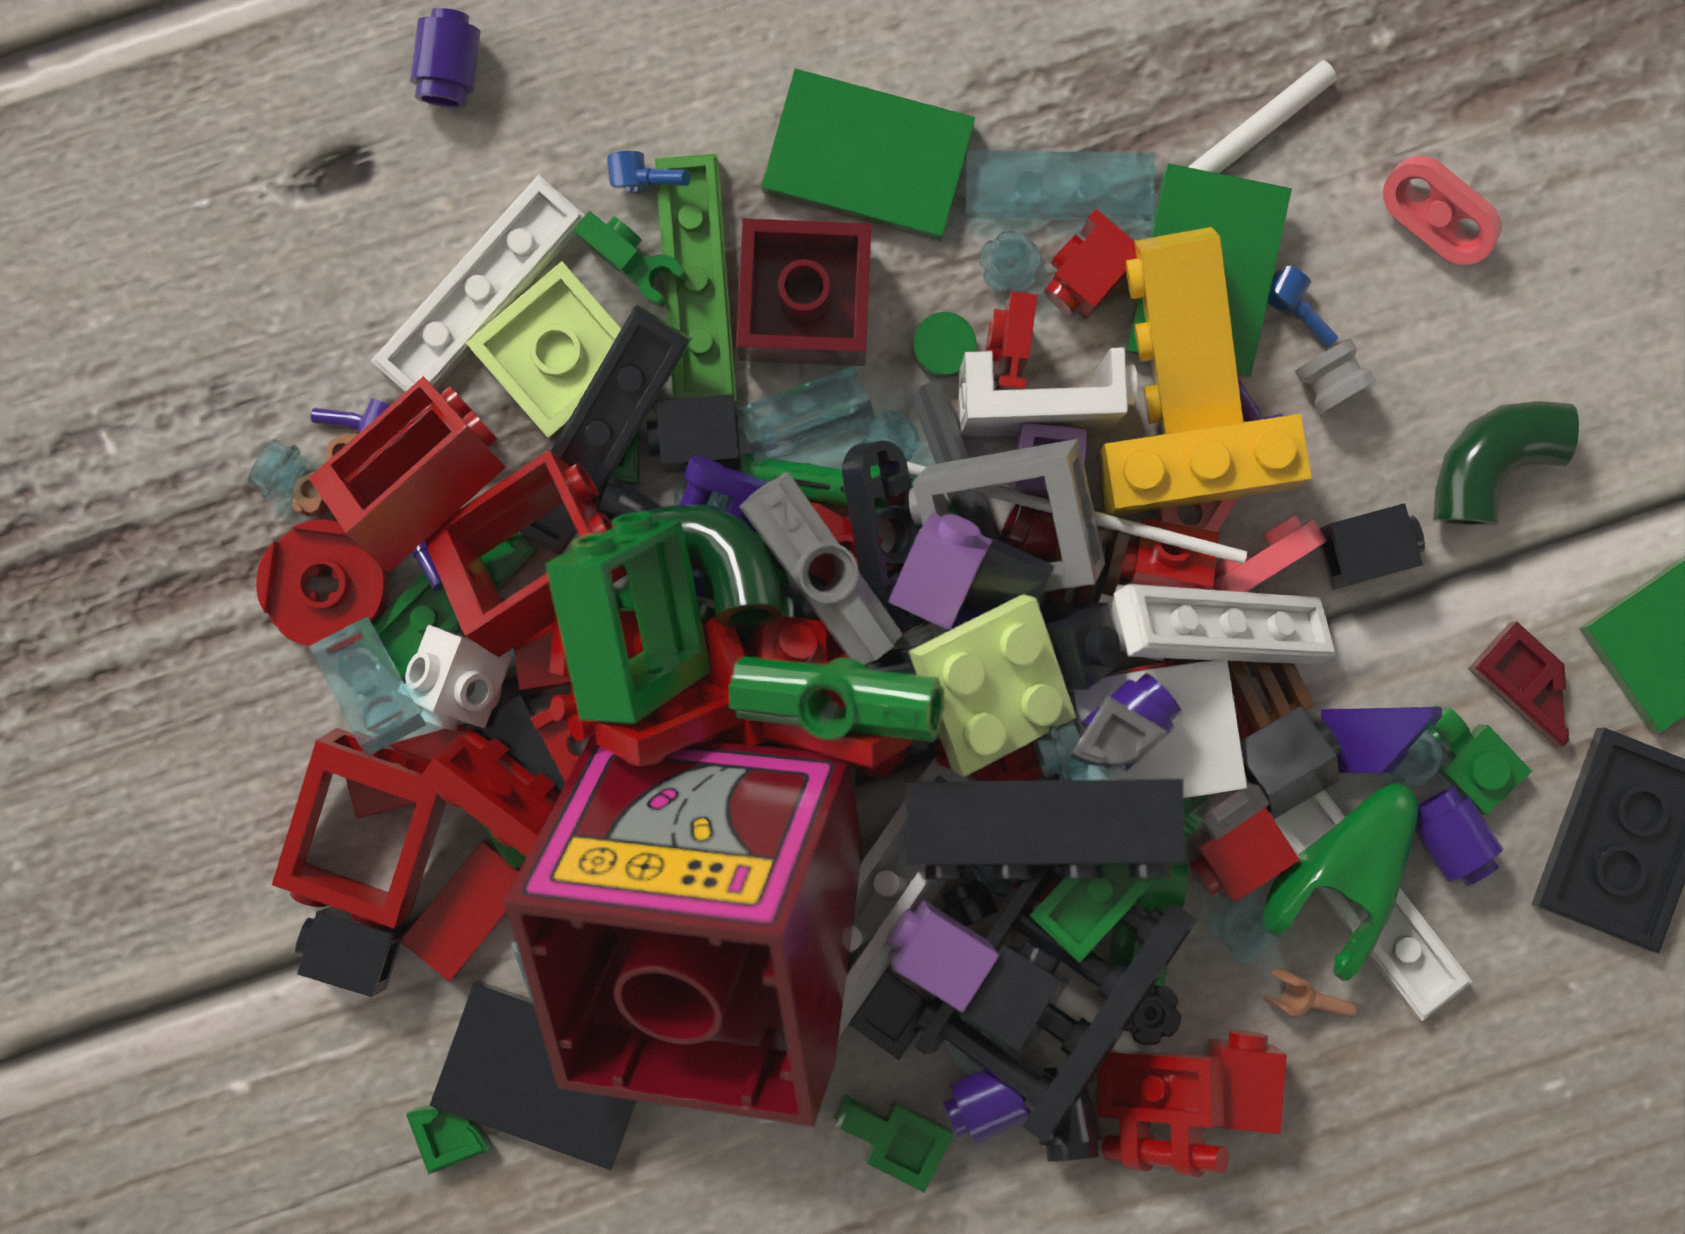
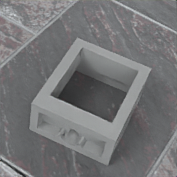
[909,439,1105,604]

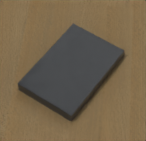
[1531,728,1685,954]
[429,980,637,1170]

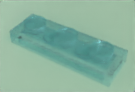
[965,150,1155,221]

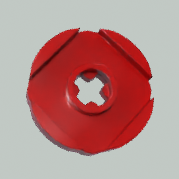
[256,519,389,648]

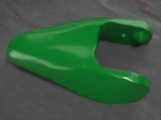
[1263,782,1418,981]

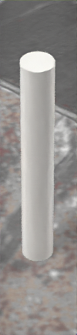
[1188,60,1337,174]

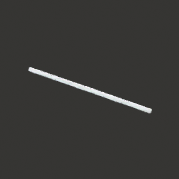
[907,462,1248,564]

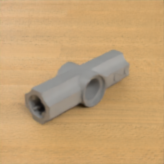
[739,473,903,665]

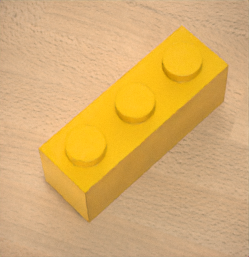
[1126,227,1243,435]
[1096,414,1312,517]

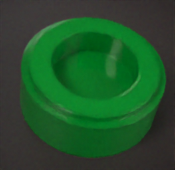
[913,312,976,378]

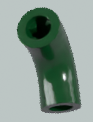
[1433,401,1579,526]
[648,504,783,628]

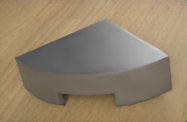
[1070,695,1167,767]

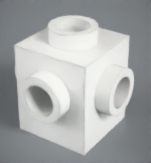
[400,625,512,731]

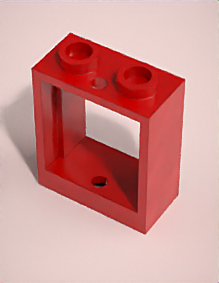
[309,376,506,573]
[425,449,628,658]
[272,728,447,928]

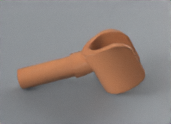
[1263,968,1357,1018]

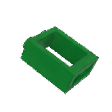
[546,511,712,723]

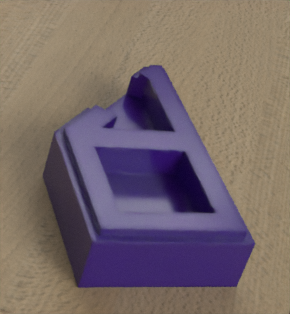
[1321,707,1442,773]

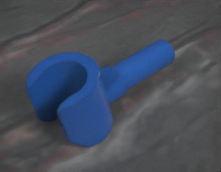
[607,151,691,194]
[1268,266,1338,348]

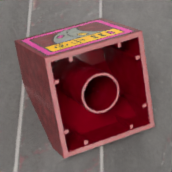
[504,735,862,1127]

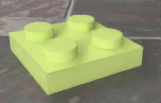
[466,261,621,442]
[909,594,1076,777]

